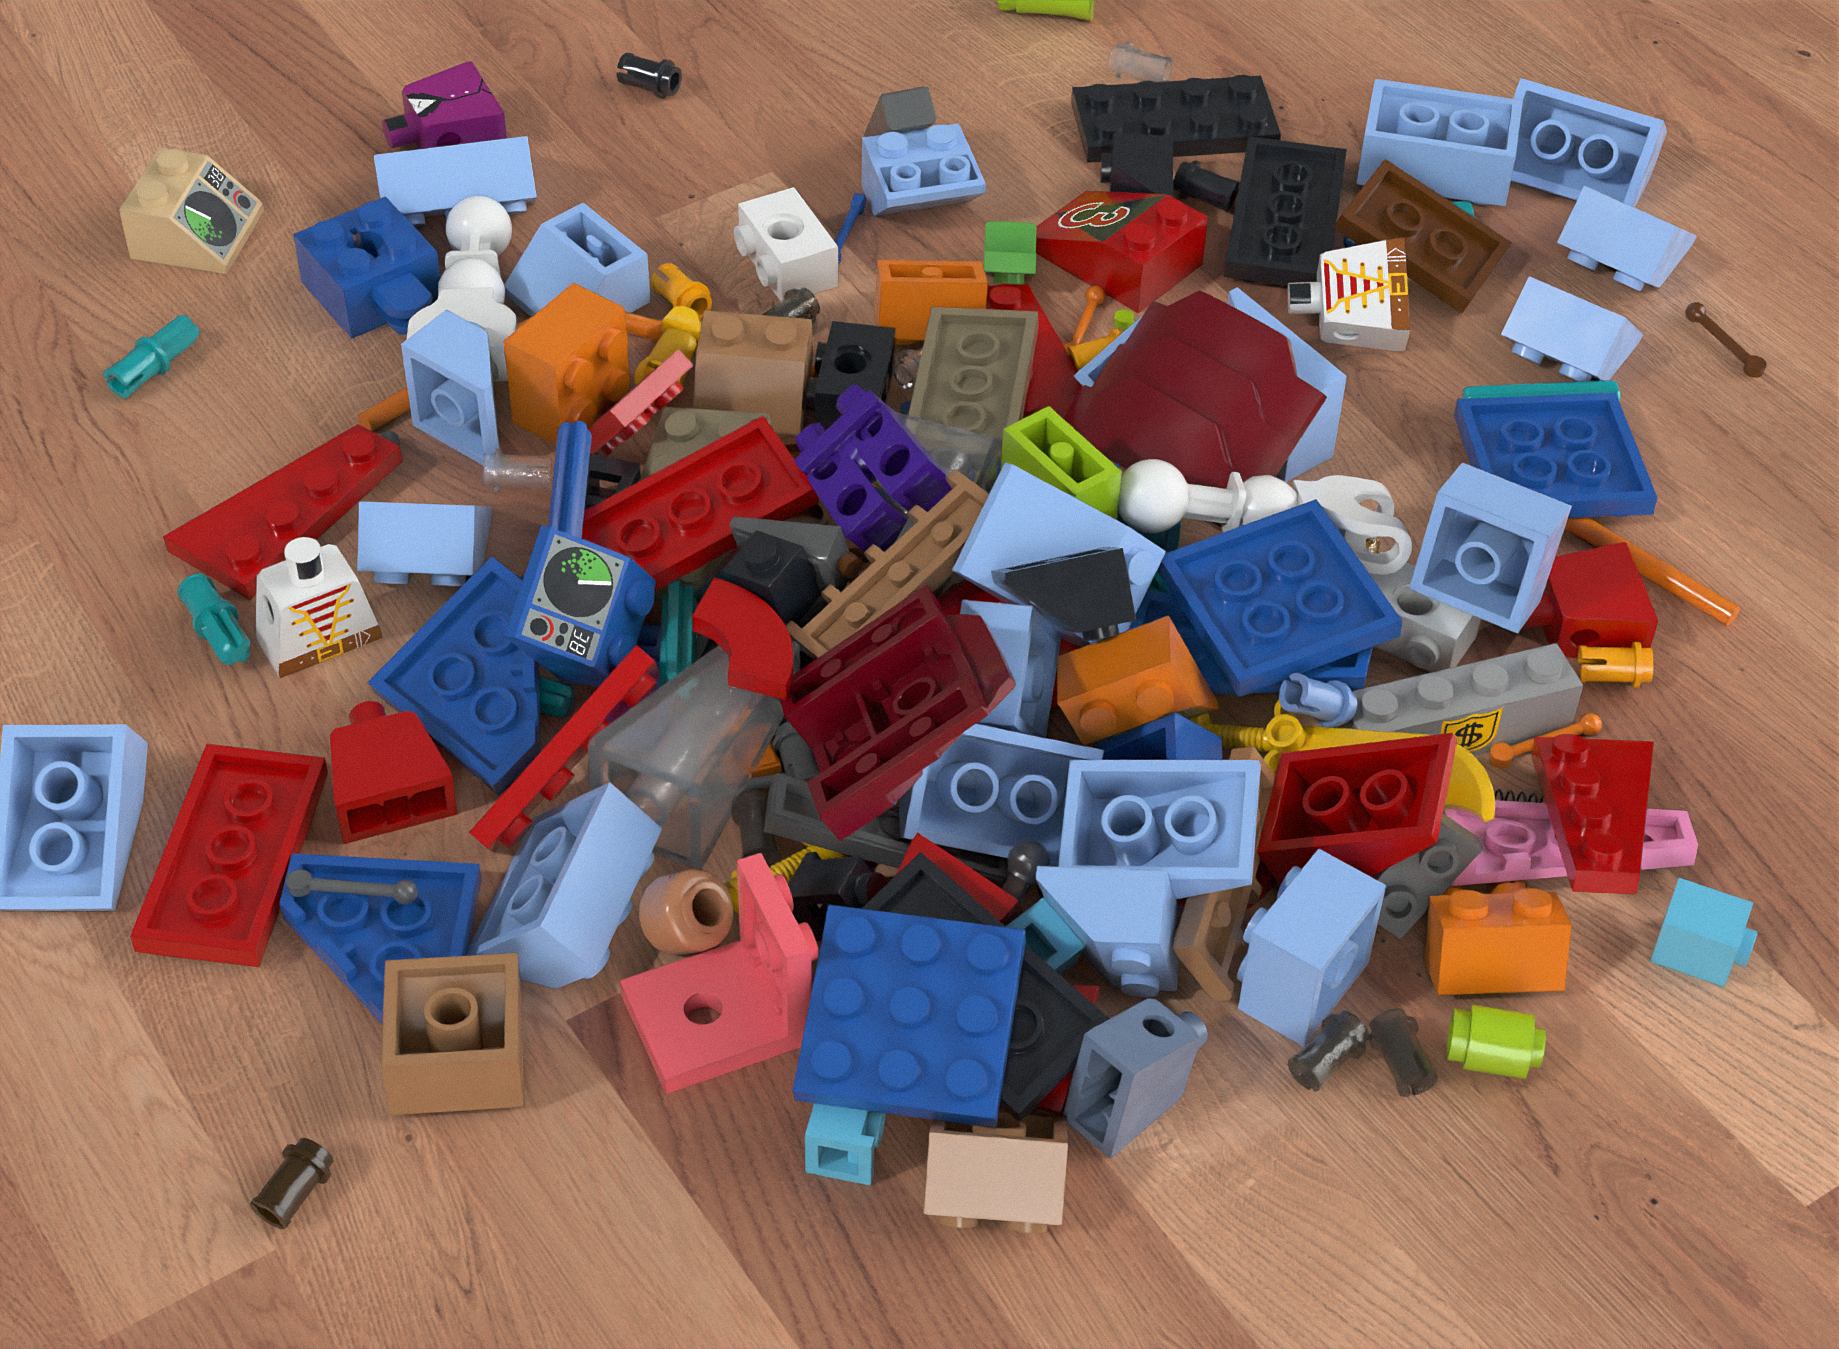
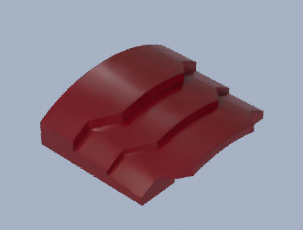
[1063,291,1327,532]
[779,584,1016,841]

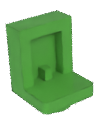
[983,221,1037,284]

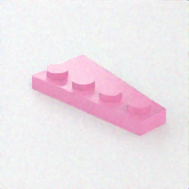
[1443,800,1698,886]

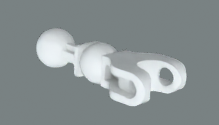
[407,196,518,381]
[1118,459,1412,575]

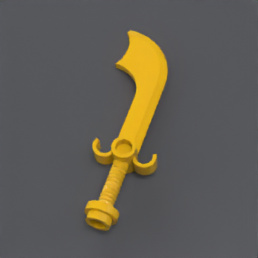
[1189,700,1495,823]

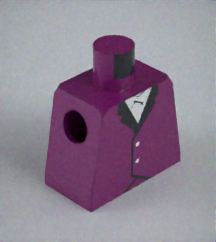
[382,61,507,149]

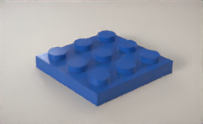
[1454,393,1658,518]
[1158,499,1402,697]
[792,905,1026,1128]

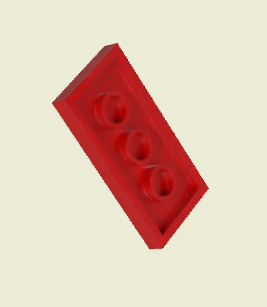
[581,416,819,592]
[130,744,328,967]

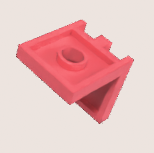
[620,853,819,1094]

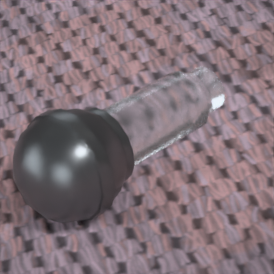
[1002,840,1050,905]

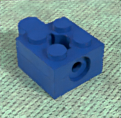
[293,196,441,339]

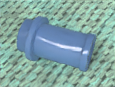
[1279,673,1357,728]

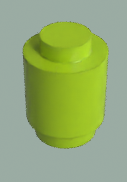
[1446,1004,1546,1079]

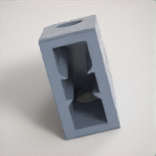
[1063,998,1208,1158]

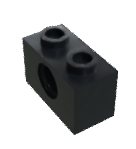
[806,321,896,429]

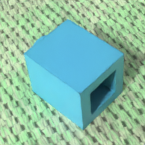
[1650,878,1758,987]

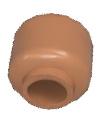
[639,869,734,955]

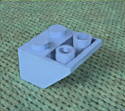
[862,123,986,216]
[504,203,650,317]

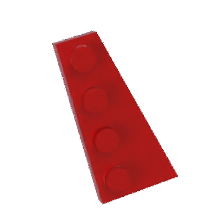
[986,284,1083,419]

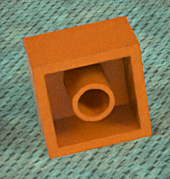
[503,283,631,445]

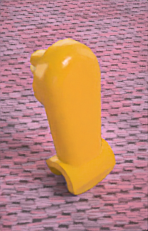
[634,306,702,386]

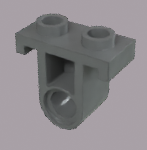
[1372,814,1483,939]

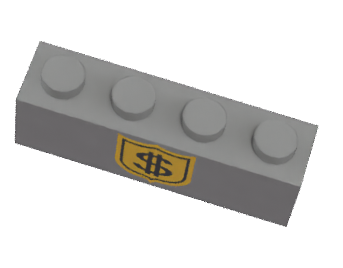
[1338,643,1583,756]

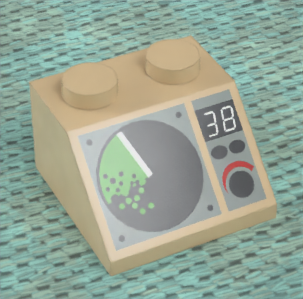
[119,147,264,274]

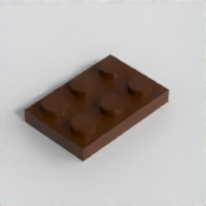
[1334,159,1512,313]

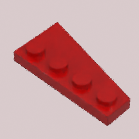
[163,424,403,600]
[469,645,660,852]
[1531,734,1654,894]

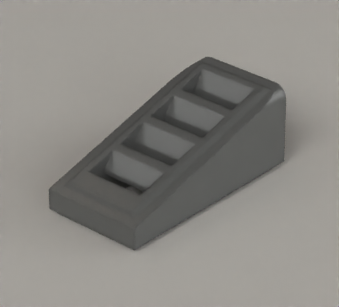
[864,86,936,137]
[729,517,849,592]

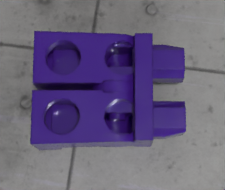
[794,385,952,552]

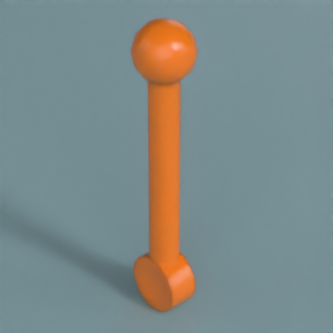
[1063,286,1106,349]
[1489,713,1602,768]

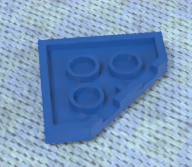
[367,556,541,796]
[280,853,482,1025]

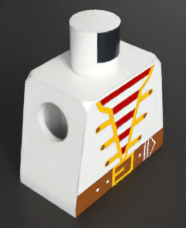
[1288,238,1410,351]
[256,537,383,678]

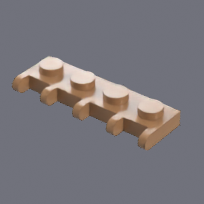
[785,469,989,660]
[1172,746,1275,1001]

